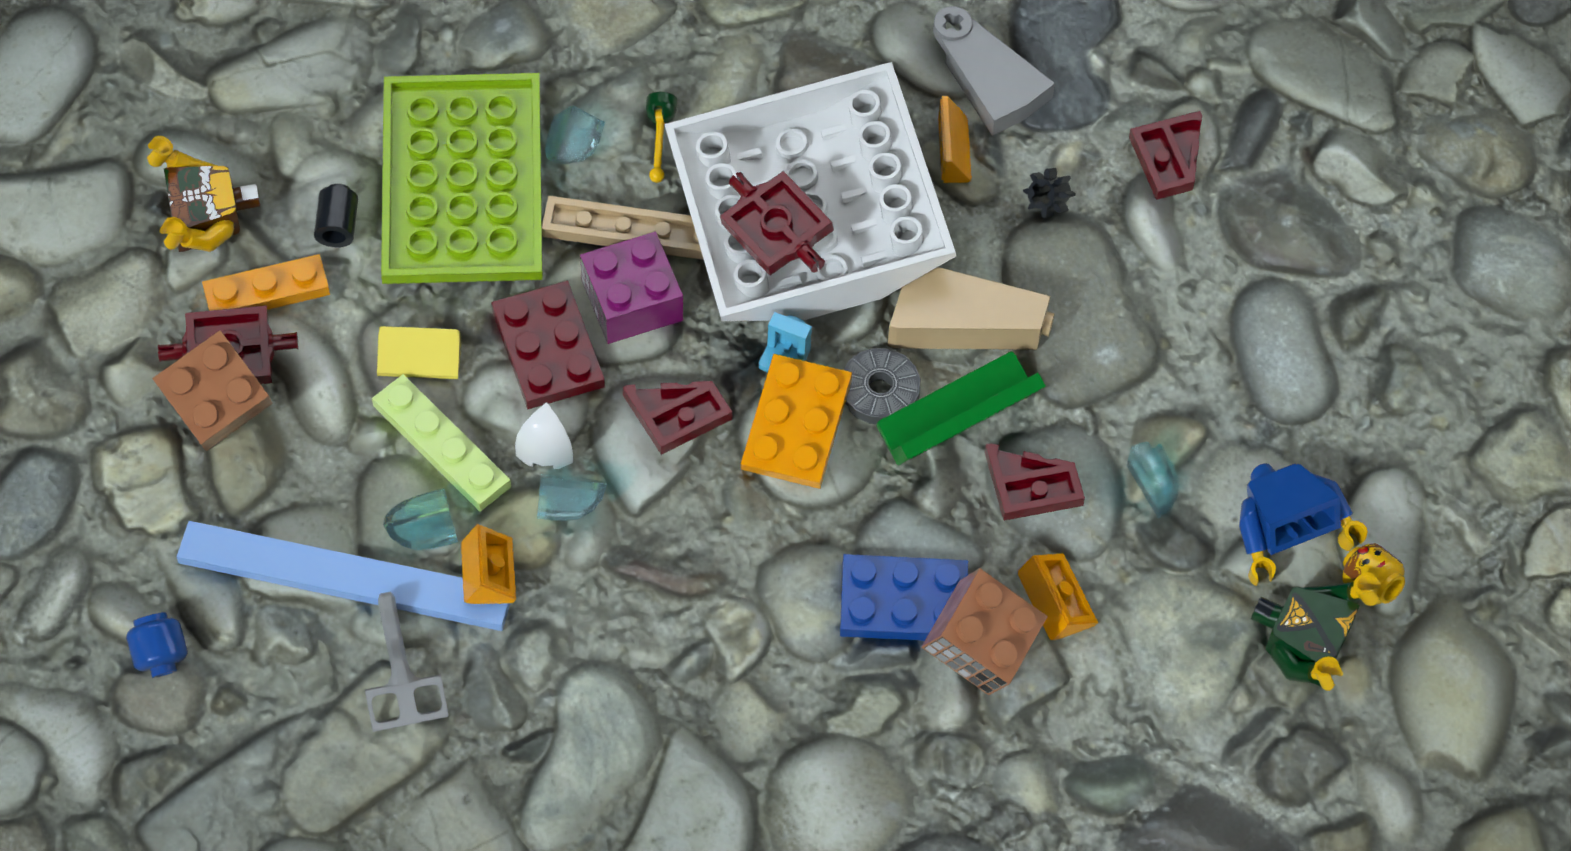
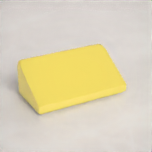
[377,326,462,379]

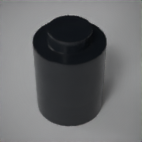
[314,184,358,248]

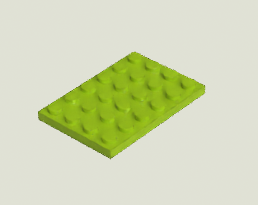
[381,73,543,284]

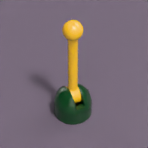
[646,92,677,183]

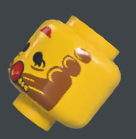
[1342,543,1405,605]

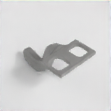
[365,592,449,732]

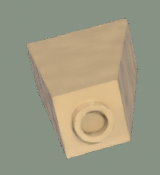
[887,267,1055,350]

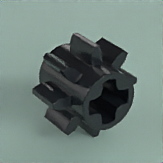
[1023,168,1076,218]

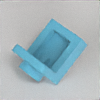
[759,312,812,372]

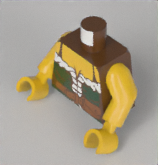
[147,135,260,252]

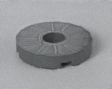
[843,348,921,424]

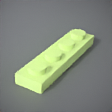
[372,374,511,512]

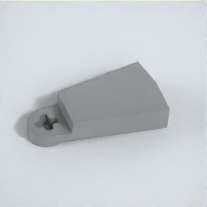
[933,6,1055,136]

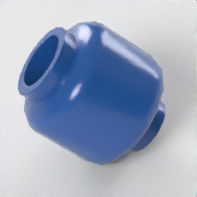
[126,612,188,678]

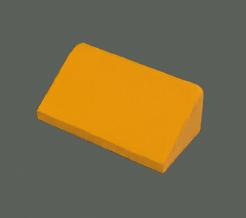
[938,96,972,183]
[461,524,516,604]
[1018,553,1098,640]

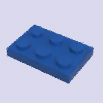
[840,554,968,641]

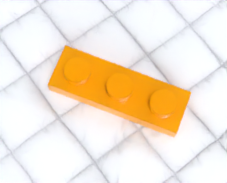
[202,254,330,311]

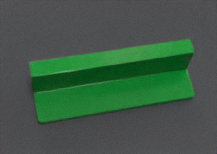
[876,351,1046,466]

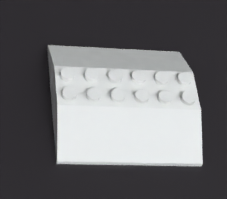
[664,62,956,321]

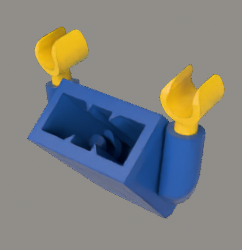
[1239,463,1368,586]

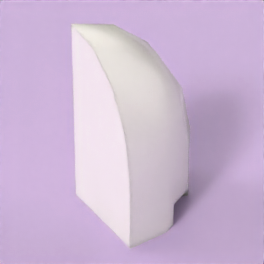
[515,402,573,469]

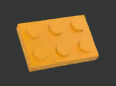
[741,353,852,489]

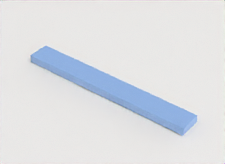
[176,521,510,631]

